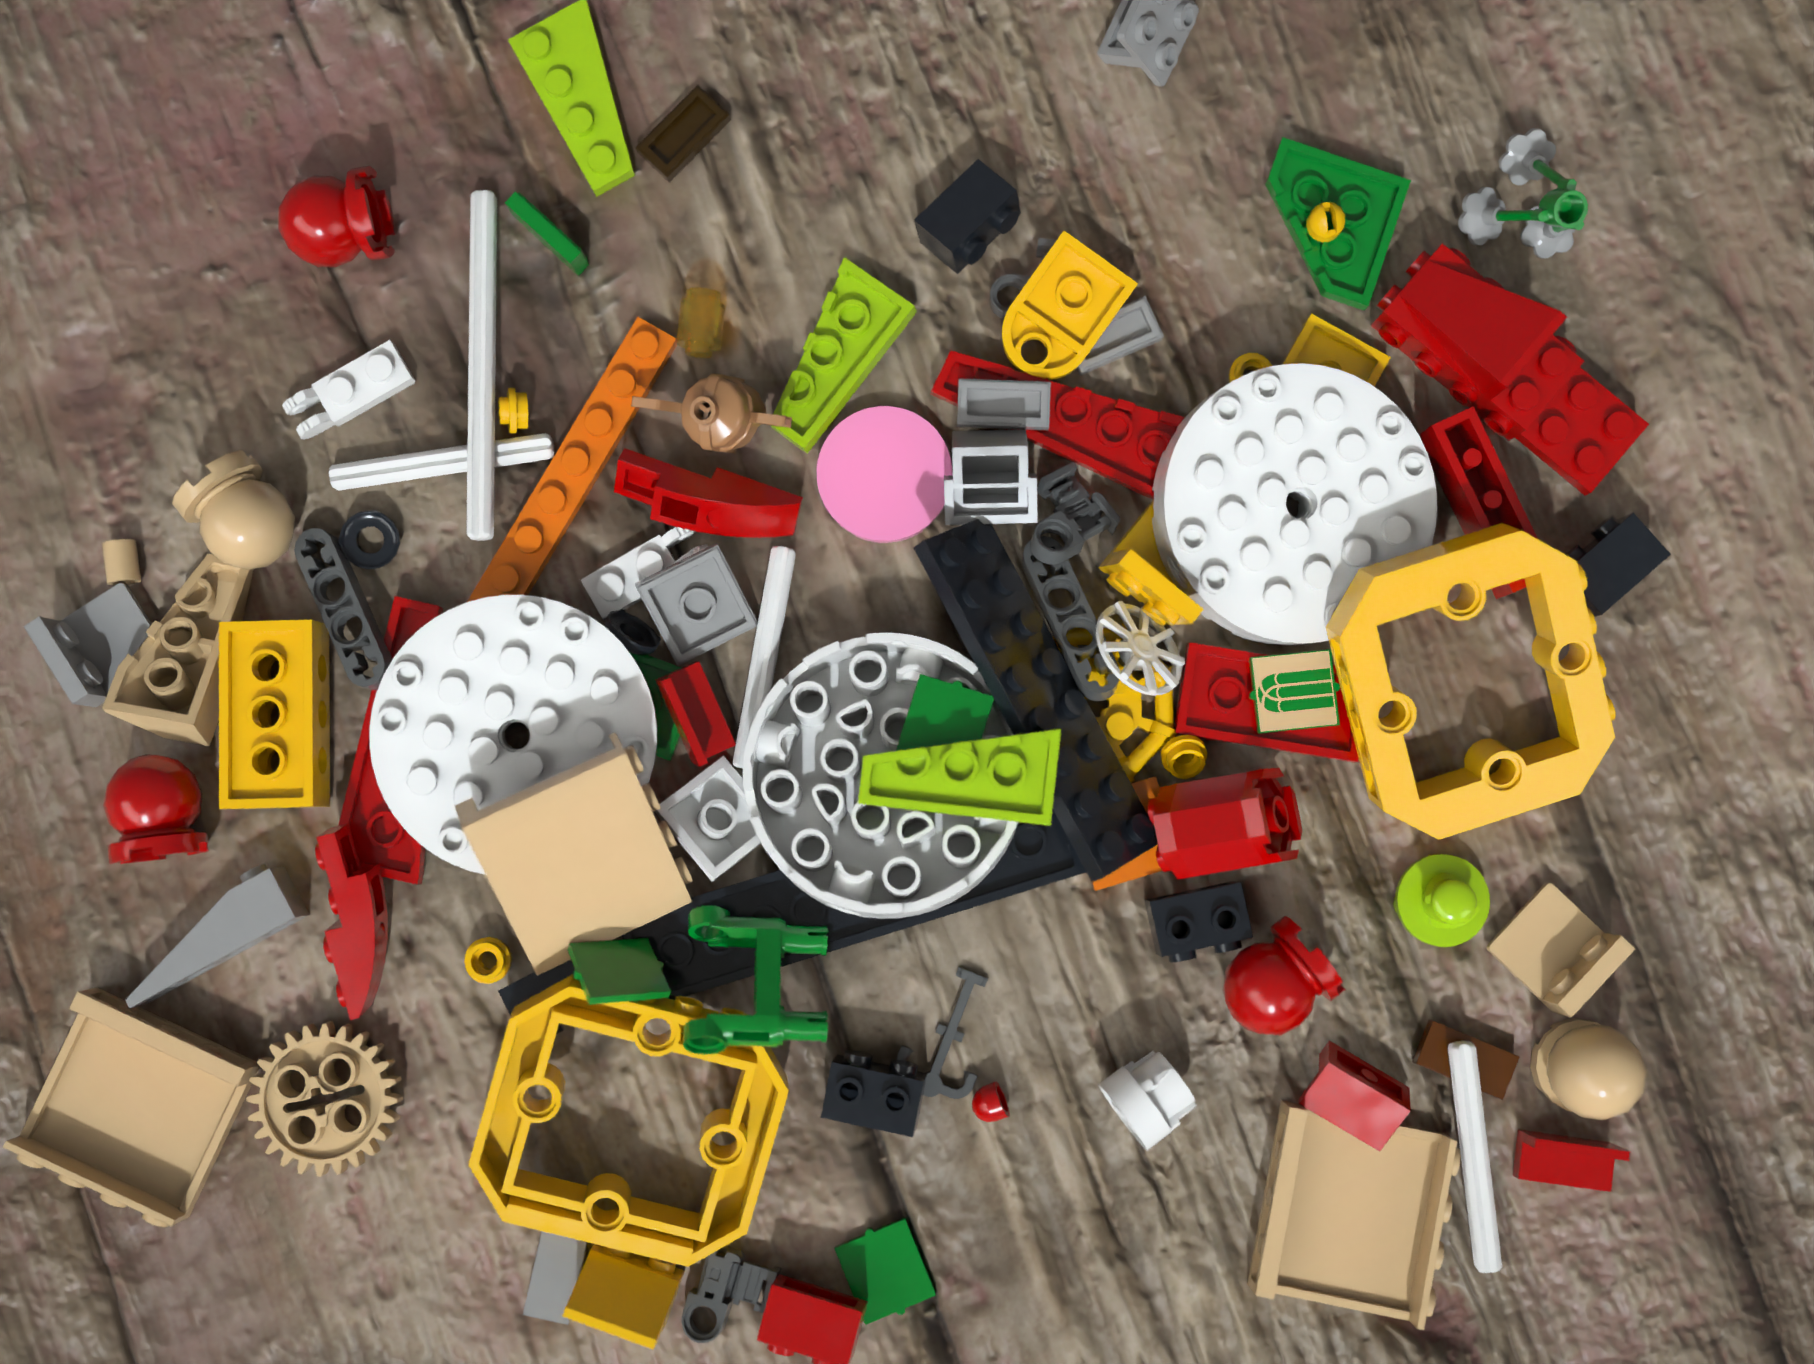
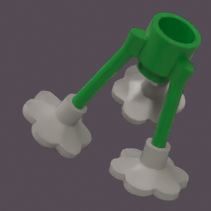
[1458,128,1588,259]

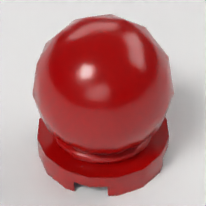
[278,166,395,267]
[103,754,209,864]
[1222,915,1346,1035]

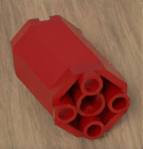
[1147,768,1303,879]

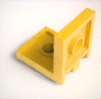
[1098,499,1204,626]

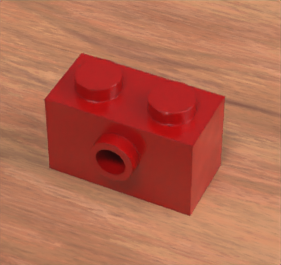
[756,1274,868,1364]

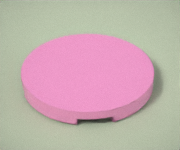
[817,406,952,543]

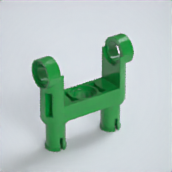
[683,905,828,1055]

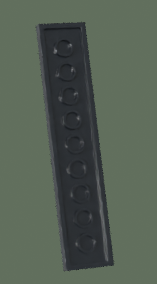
[622,808,1086,1000]

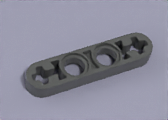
[294,528,393,690]
[1022,536,1119,701]

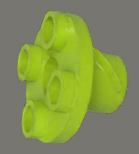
[1393,854,1490,947]

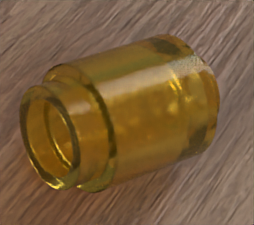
[677,288,725,358]

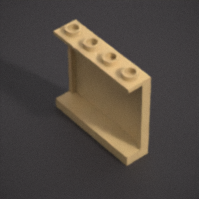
[455,733,693,976]
[3,988,260,1227]
[1247,1100,1461,1330]

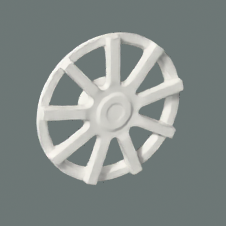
[1096,601,1185,696]

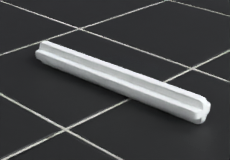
[329,433,554,491]
[733,546,796,769]
[1448,1041,1502,1273]

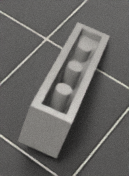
[125,864,310,1008]

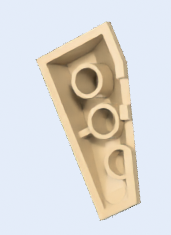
[102,554,254,746]

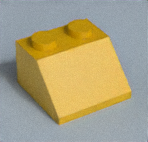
[562,1244,685,1350]

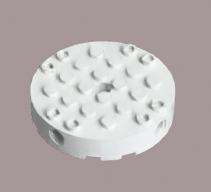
[1152,363,1437,645]
[370,595,657,875]
[743,633,1019,919]

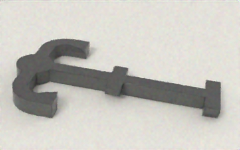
[896,967,988,1099]

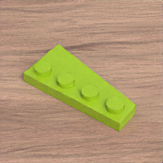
[507,0,635,197]
[770,257,917,454]
[858,729,1061,825]

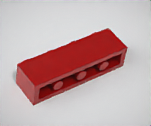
[1419,406,1538,599]

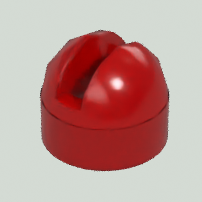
[972,1081,1010,1122]

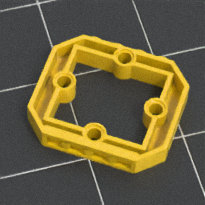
[1325,523,1616,840]
[468,974,789,1267]

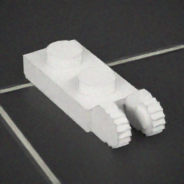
[282,340,416,439]
[581,527,709,620]

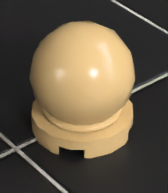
[172,450,295,570]
[1530,1018,1647,1120]

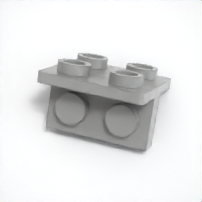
[1097,0,1199,86]

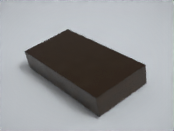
[635,85,731,183]

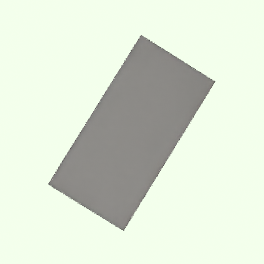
[1077,296,1164,376]
[957,379,1051,430]
[523,1231,589,1325]

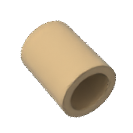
[102,539,141,586]

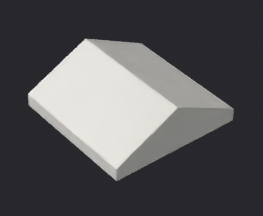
[654,756,761,882]

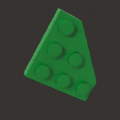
[1265,137,1411,311]

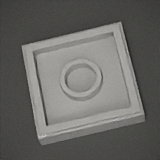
[635,543,758,666]

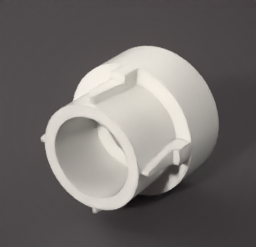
[1098,1051,1197,1151]

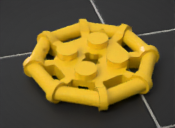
[1052,623,1176,783]

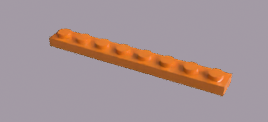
[467,317,678,602]

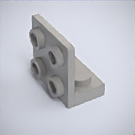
[23,583,152,707]

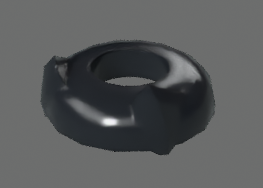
[338,510,400,570]
[604,609,661,655]

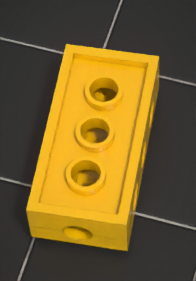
[219,619,330,809]

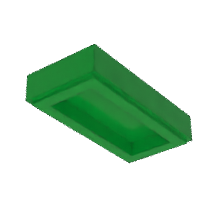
[505,191,589,276]

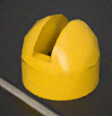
[1306,202,1345,242]

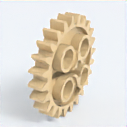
[246,1021,403,1177]

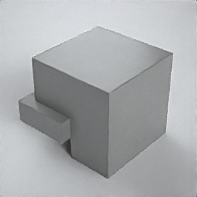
[944,429,1037,525]

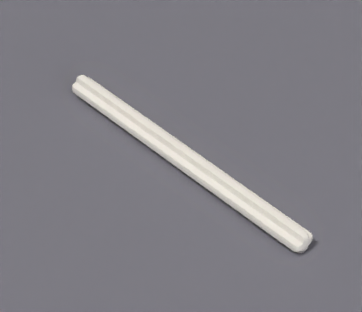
[466,190,497,541]

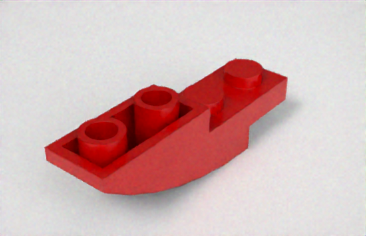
[614,448,803,538]
[315,823,388,1020]

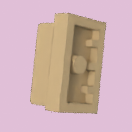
[1486,883,1635,1018]

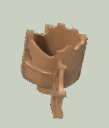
[631,373,792,454]

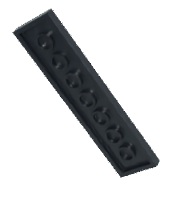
[914,519,1158,882]

